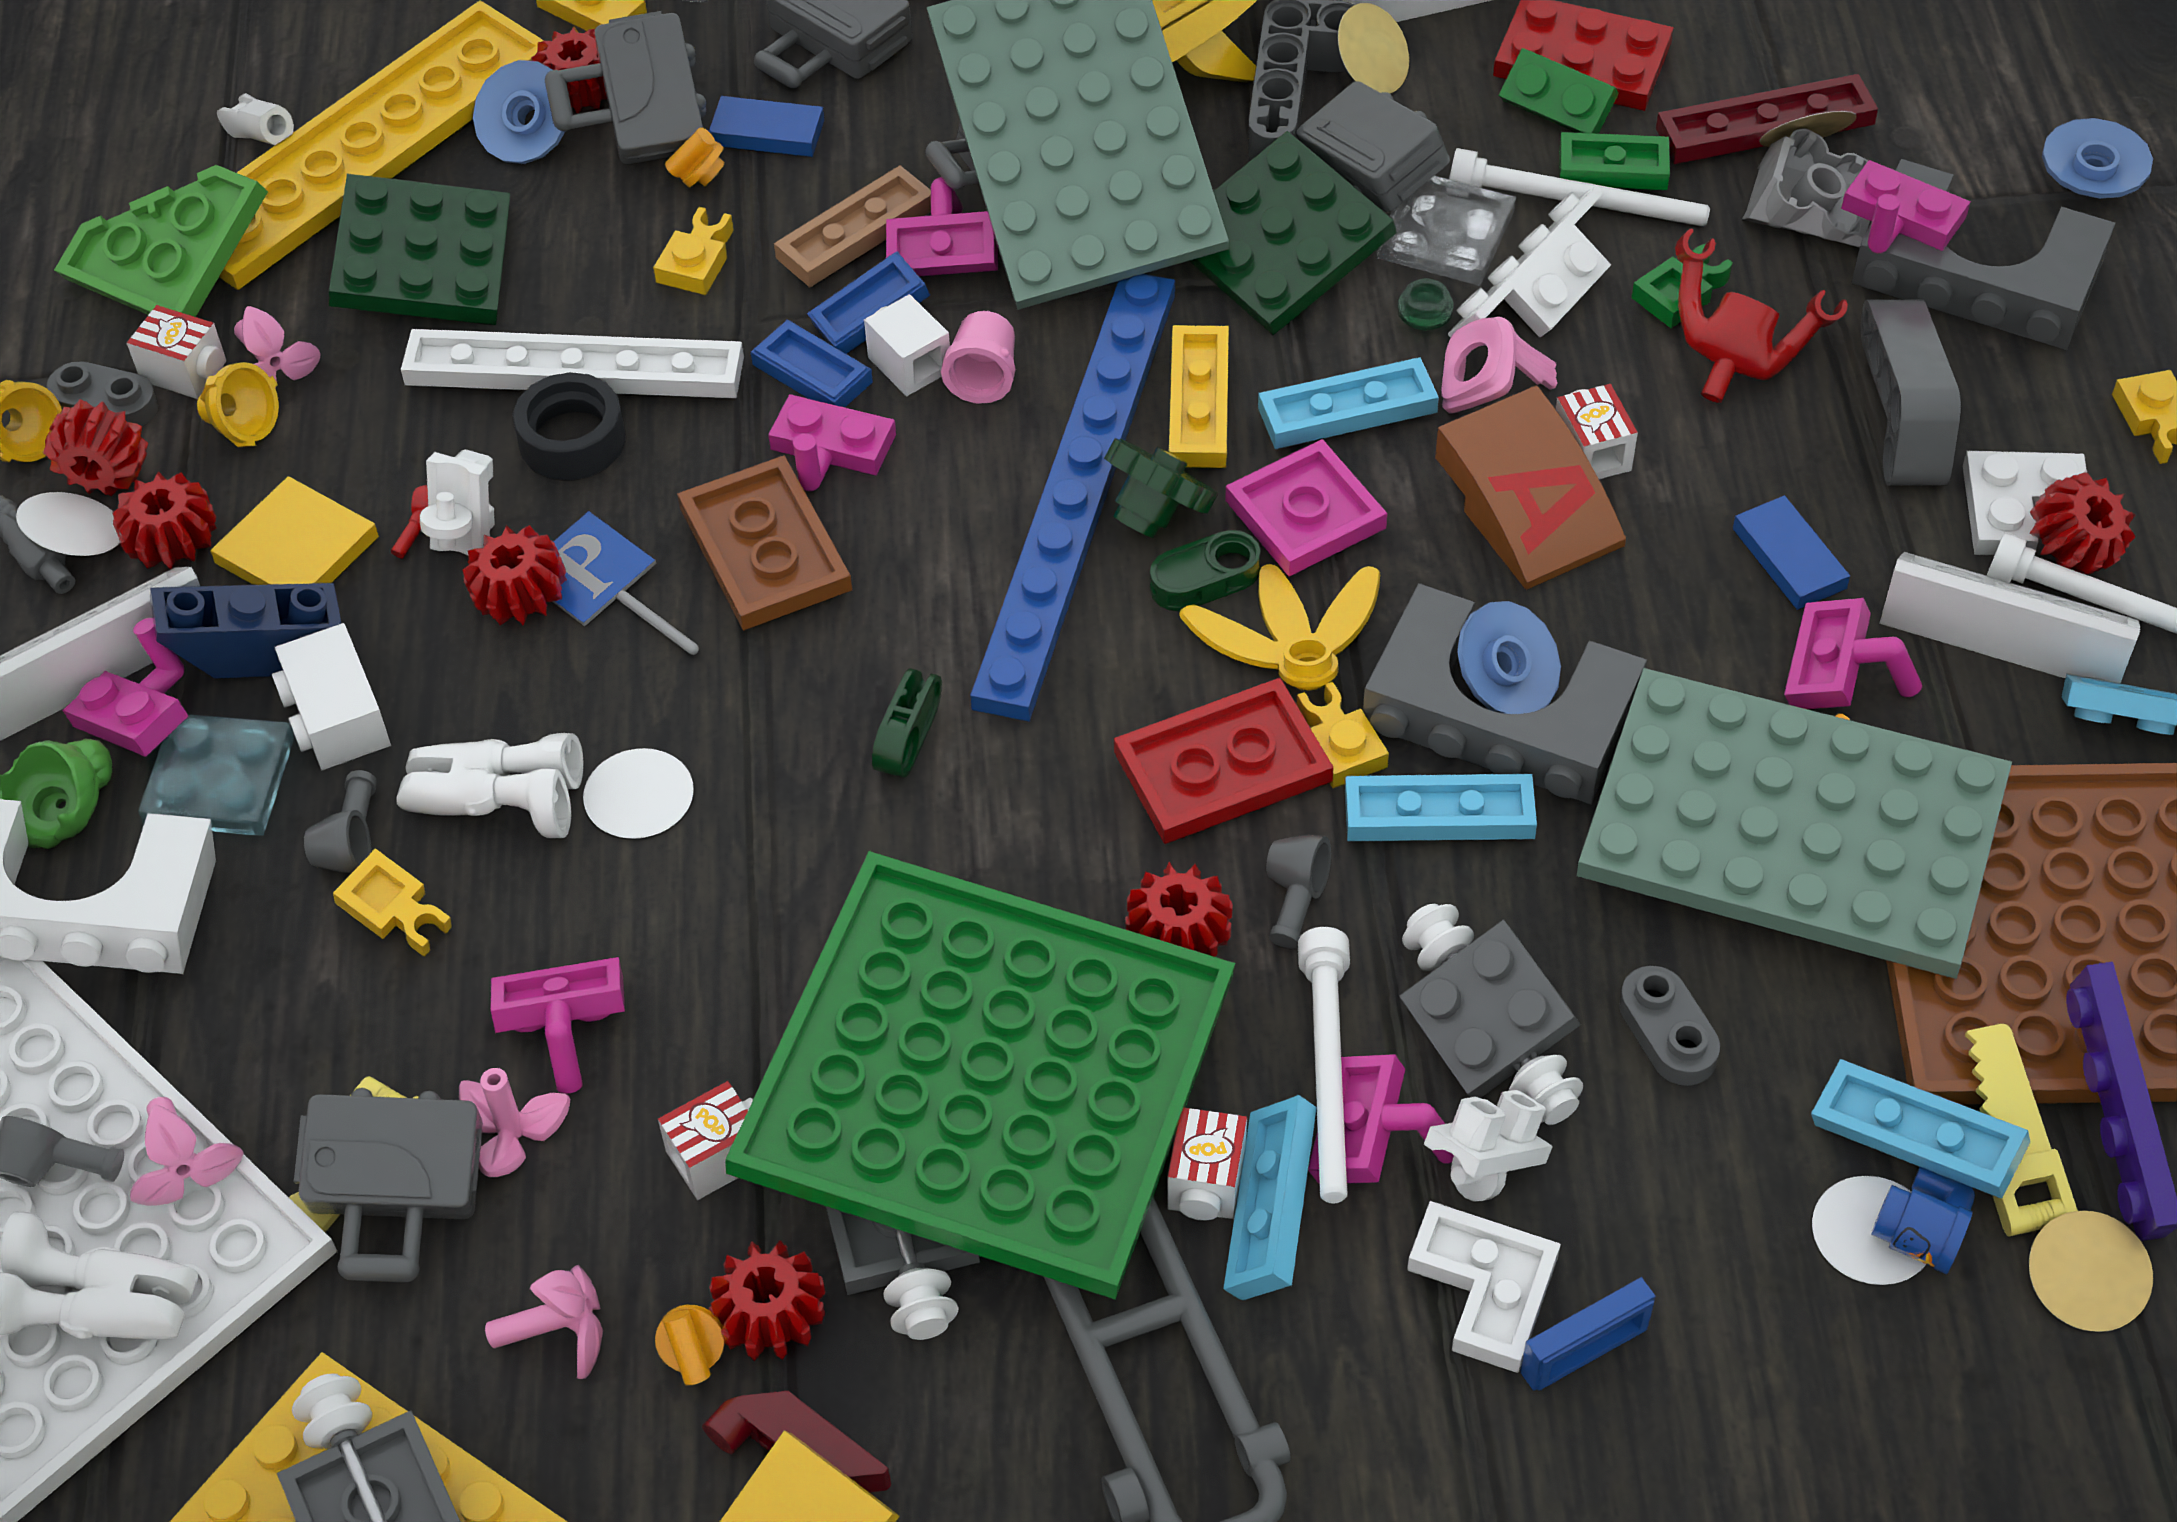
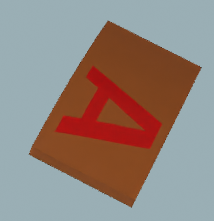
[1435,385,1626,590]

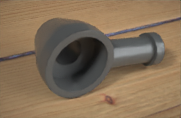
[304,770,377,873]
[1266,835,1331,949]
[0,1116,124,1187]

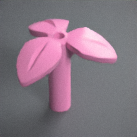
[234,306,321,389]
[459,1068,571,1177]
[130,1097,244,1206]
[485,1265,603,1379]

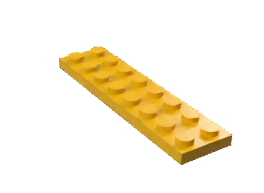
[219,0,544,290]

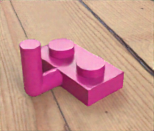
[1841,160,1971,253]
[886,177,998,276]
[768,394,896,491]
[1784,598,1922,709]
[62,618,188,757]
[491,957,625,1094]
[1308,1054,1454,1184]

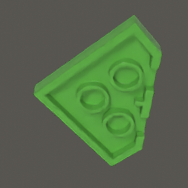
[54,165,268,317]

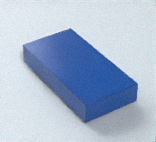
[709,96,824,157]
[807,251,930,354]
[751,319,873,408]
[1733,495,1850,610]
[1520,1277,1656,1391]

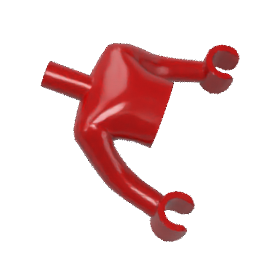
[1675,228,1848,403]

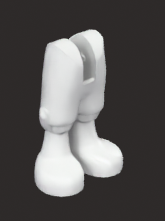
[397,733,583,838]
[0,1212,198,1339]

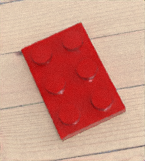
[1493,0,1674,111]
[1114,678,1334,844]

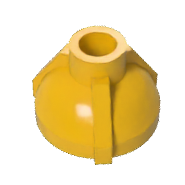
[197,362,279,447]
[0,380,62,462]

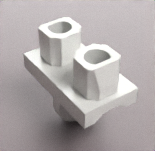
[420,449,495,555]
[1424,1090,1552,1201]

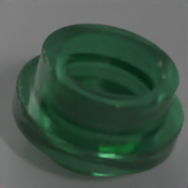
[1398,278,1454,330]

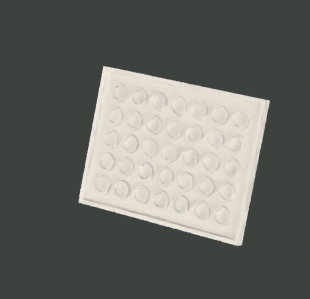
[0,957,337,1522]

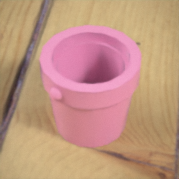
[941,311,1016,404]

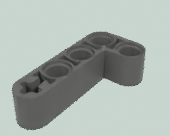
[1248,0,1354,162]
[1861,299,1961,486]

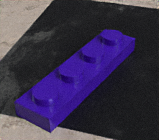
[2066,962,2177,1241]

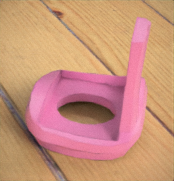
[1441,317,1557,413]

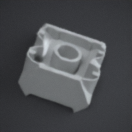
[1741,129,1870,247]

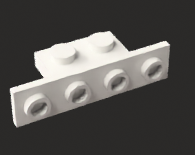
[1448,185,1611,337]

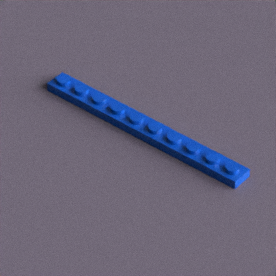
[970,274,1175,722]

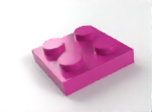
[1225,439,1387,576]

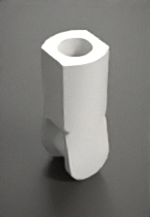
[217,93,294,145]

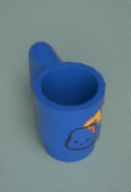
[1871,1167,1975,1275]

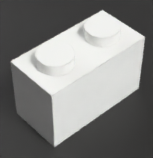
[272,623,391,771]

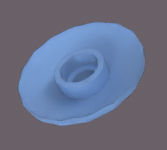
[473,60,565,164]
[2042,118,2153,199]
[1457,601,1561,714]

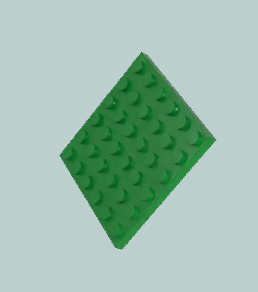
[725,851,1235,1300]

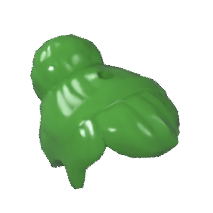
[0,738,112,849]

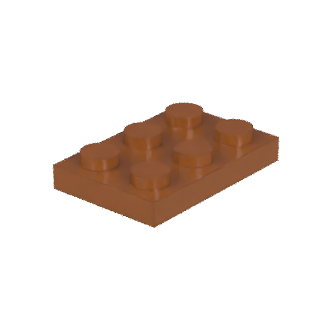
[677,455,852,631]

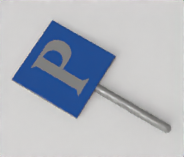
[553,511,699,655]

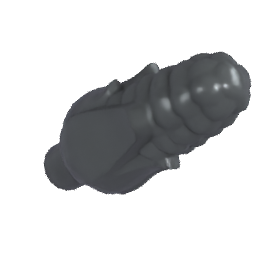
[0,495,76,594]

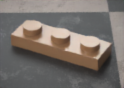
[774,165,931,287]

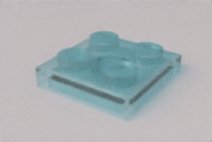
[138,715,295,836]

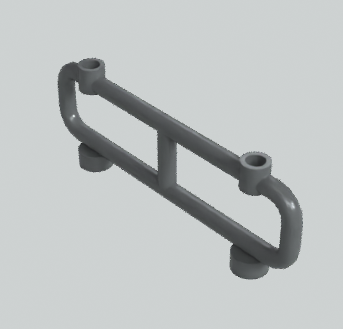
[1043,1197,1291,1522]

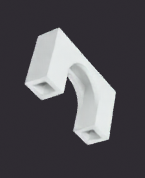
[0,799,216,974]

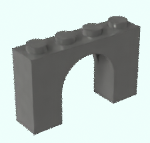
[1851,159,2115,350]
[1363,583,1647,805]

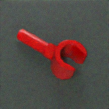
[391,485,428,559]

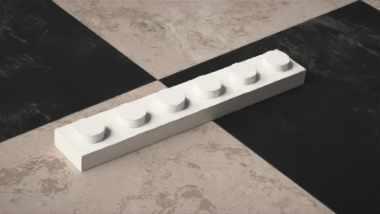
[401,329,744,398]

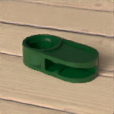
[1150,530,1261,611]
[872,668,942,778]

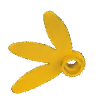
[1179,564,1380,690]

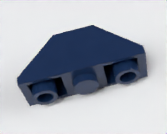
[150,583,341,678]

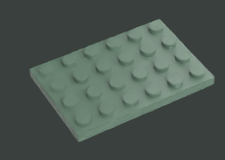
[927,0,1229,310]
[1577,668,2012,979]

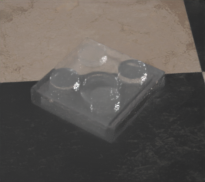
[1376,176,1516,286]

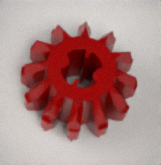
[531,27,607,114]
[43,399,149,496]
[112,471,217,570]
[2029,471,2136,574]
[463,525,567,626]
[1125,862,1233,957]
[709,1240,825,1362]

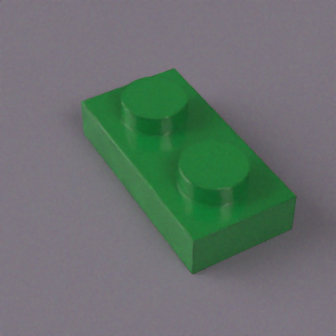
[1498,48,1619,134]
[1559,132,1670,190]

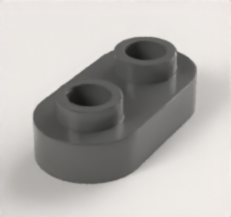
[47,361,159,426]
[1619,966,1720,1086]

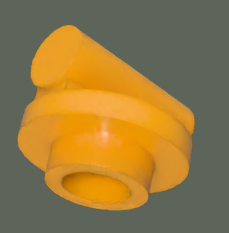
[665,128,725,187]
[655,1305,725,1385]

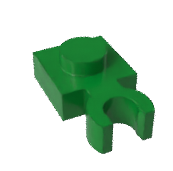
[1631,244,1733,328]

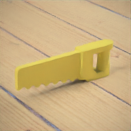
[1965,1024,2078,1237]

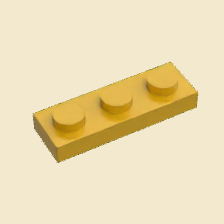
[1169,325,1229,468]

